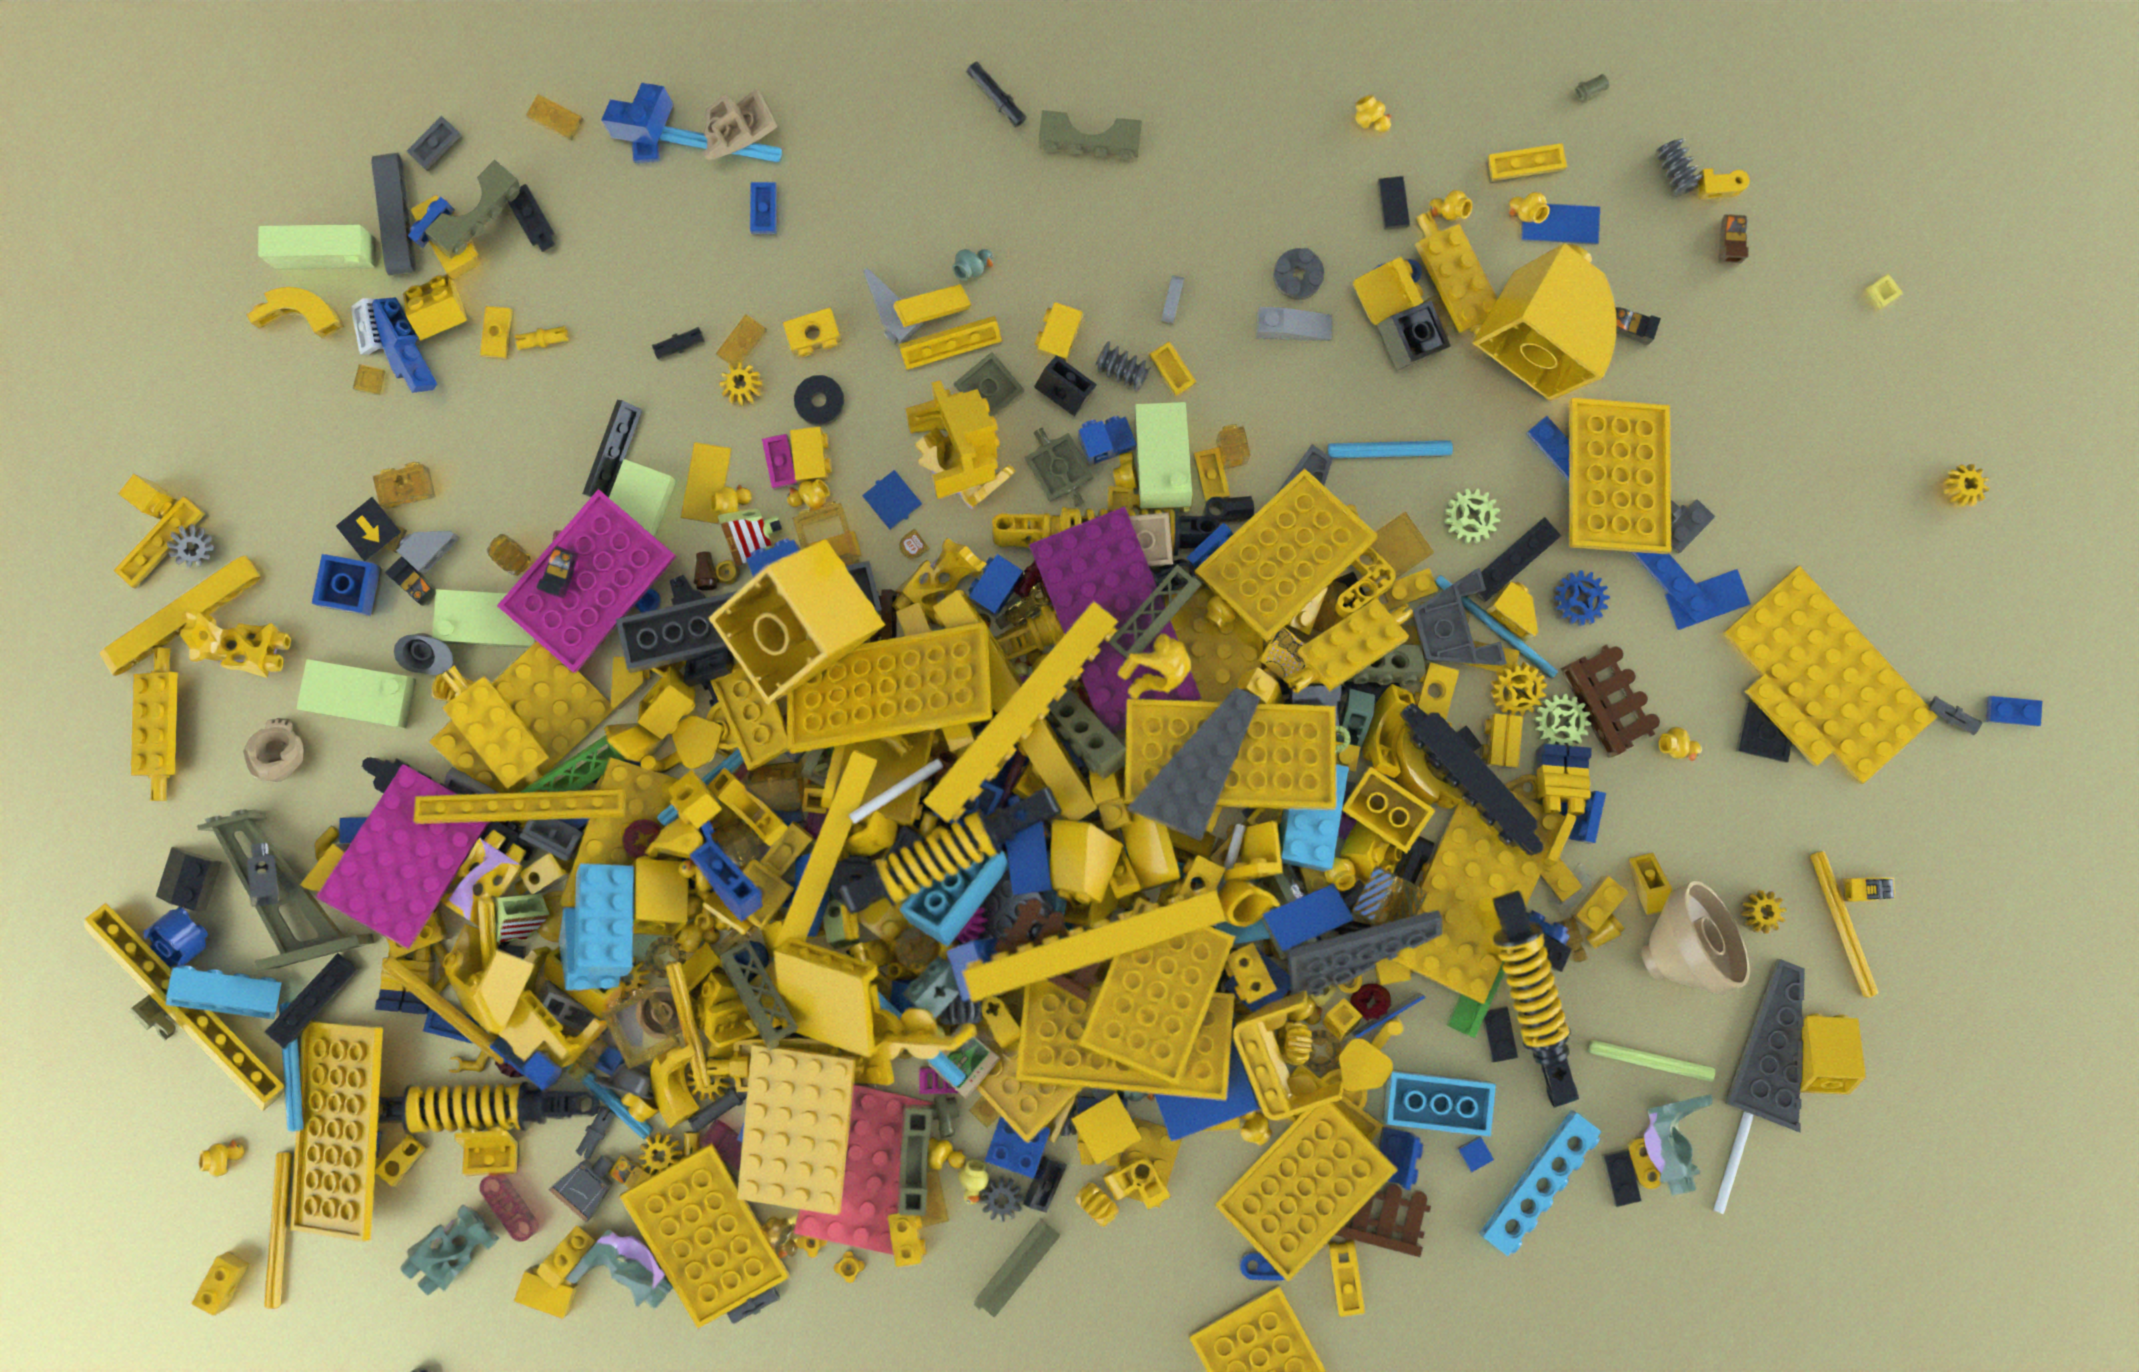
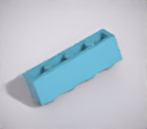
[166,966,282,1020]

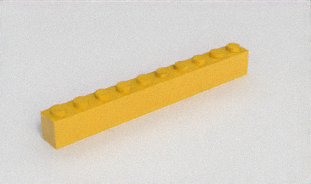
[933,590,1099,822]
[924,601,1118,823]
[962,887,1226,1002]
[84,903,285,1111]

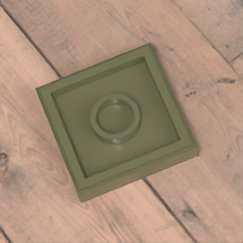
[954,352,1024,416]

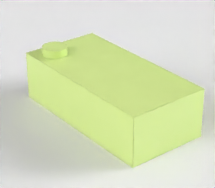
[258,225,376,269]
[1135,402,1192,509]
[609,459,676,537]
[432,589,536,648]
[297,659,416,728]

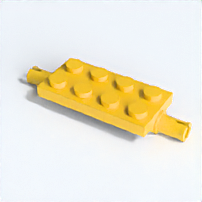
[1415,211,1498,352]
[1288,598,1414,693]
[130,648,178,801]
[441,665,549,792]
[707,1037,864,1092]

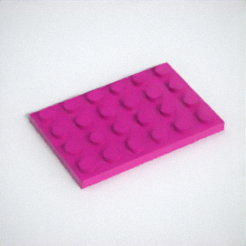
[497,489,677,673]
[316,764,490,949]

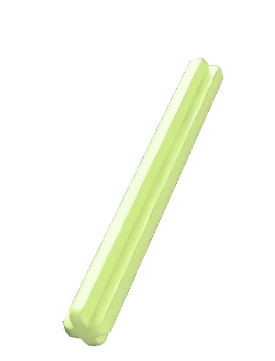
[1588,1039,1715,1081]

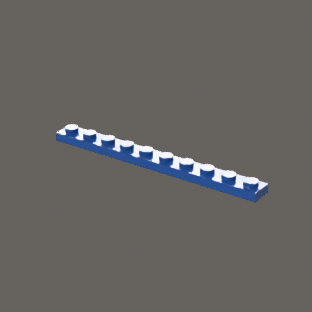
[1526,416,1715,622]

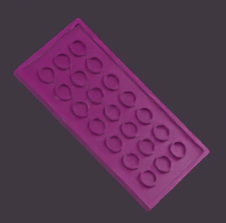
[1029,506,1201,734]

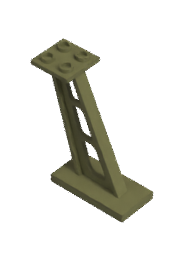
[197,809,374,971]

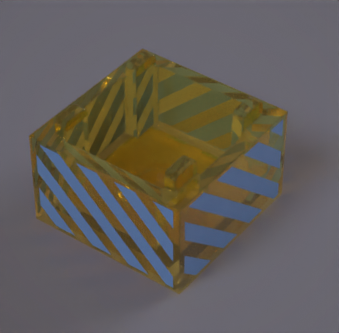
[1352,865,1428,926]

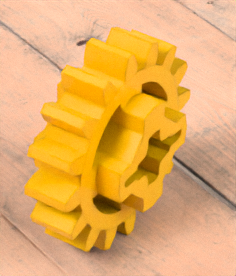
[1490,661,1547,716]

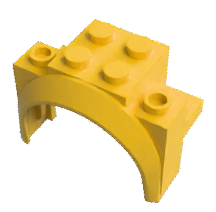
[905,380,1000,499]
[498,946,614,1068]

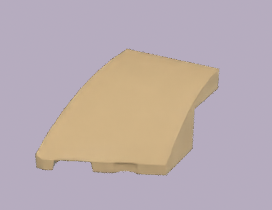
[703,89,778,160]

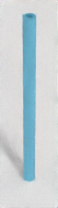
[1435,575,1559,679]

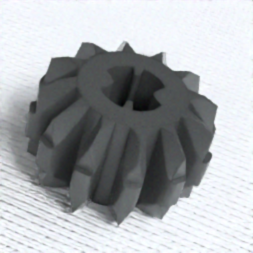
[939,997,982,1024]
[980,1176,1024,1222]

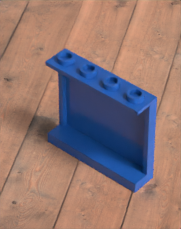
[1154,1018,1261,1141]

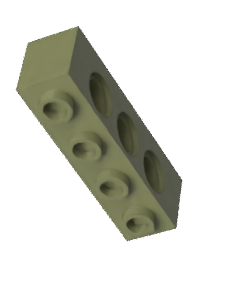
[1347,644,1425,686]
[1045,685,1126,780]

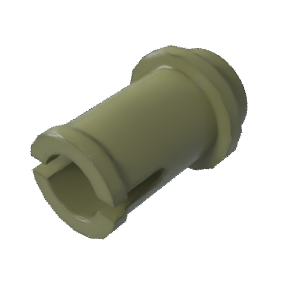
[1575,74,1609,101]

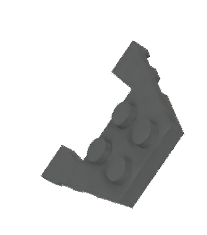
[1413,568,1507,666]

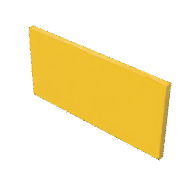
[680,442,731,524]

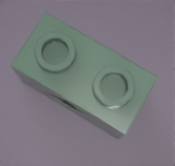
[1336,689,1375,752]
[903,956,960,1018]

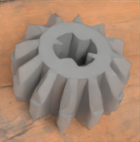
[167,524,214,568]

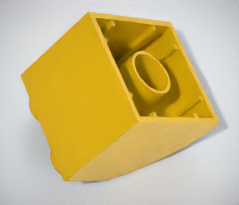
[1472,243,1617,401]
[709,539,885,704]

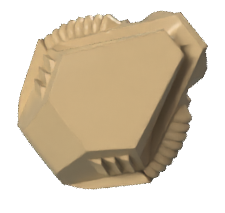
[243,718,304,782]

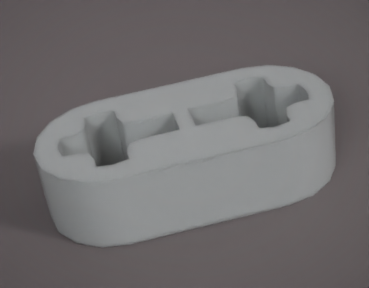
[1161,275,1184,324]

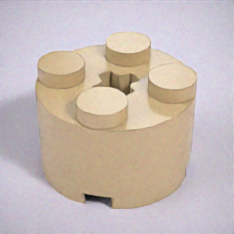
[636,985,692,1039]

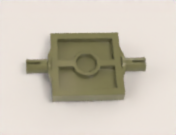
[1025,427,1093,507]

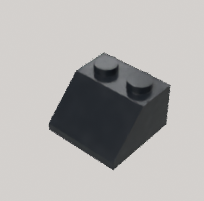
[1377,300,1451,370]
[156,847,222,911]

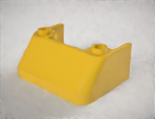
[1120,786,1180,894]
[443,923,534,1034]
[1233,990,1344,1120]

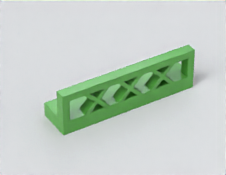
[521,735,626,793]
[1447,961,1506,1038]

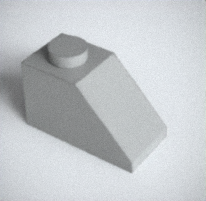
[396,531,460,574]

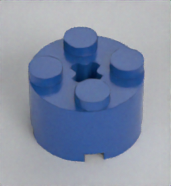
[144,907,208,968]

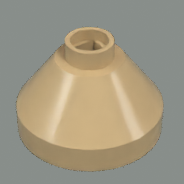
[1641,881,1750,995]

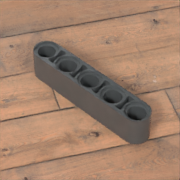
[372,152,416,276]

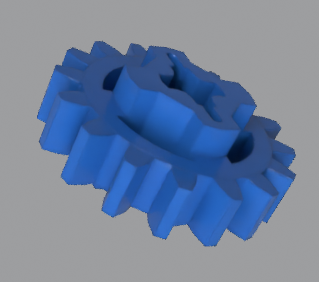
[1552,570,1610,626]

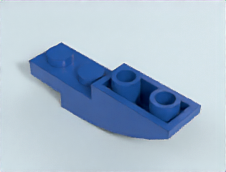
[372,297,437,393]

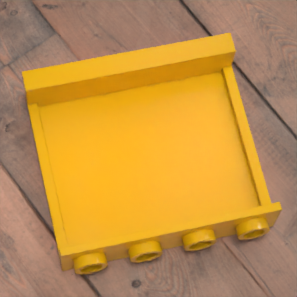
[820,729,939,828]
[774,937,884,1057]

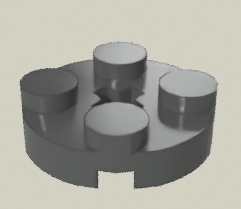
[1273,248,1324,300]

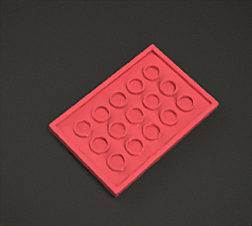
[794,1083,934,1255]

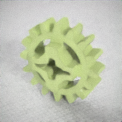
[1444,488,1500,544]
[1534,694,1591,747]

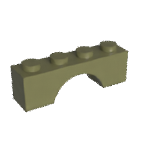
[1039,110,1142,160]
[425,159,520,259]
[897,1104,932,1216]

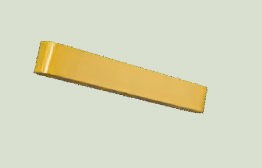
[99,555,261,676]

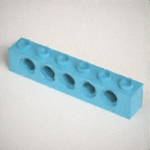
[1479,1110,1601,1256]

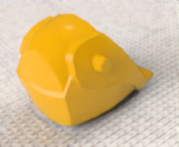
[645,817,706,859]
[1218,880,1280,927]

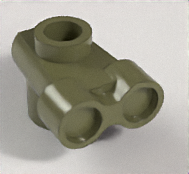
[930,1095,959,1138]

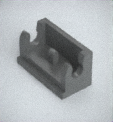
[520,819,584,861]

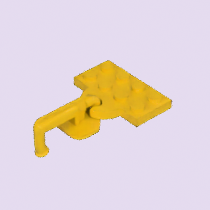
[641,662,788,773]
[840,983,976,1085]
[1286,1015,1403,1142]

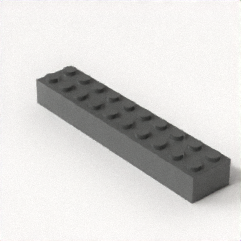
[616,561,882,673]

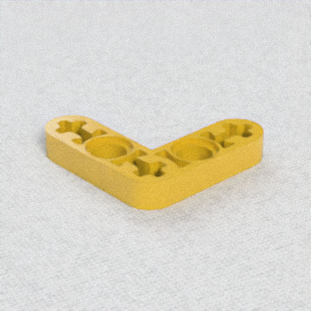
[1335,546,1396,618]

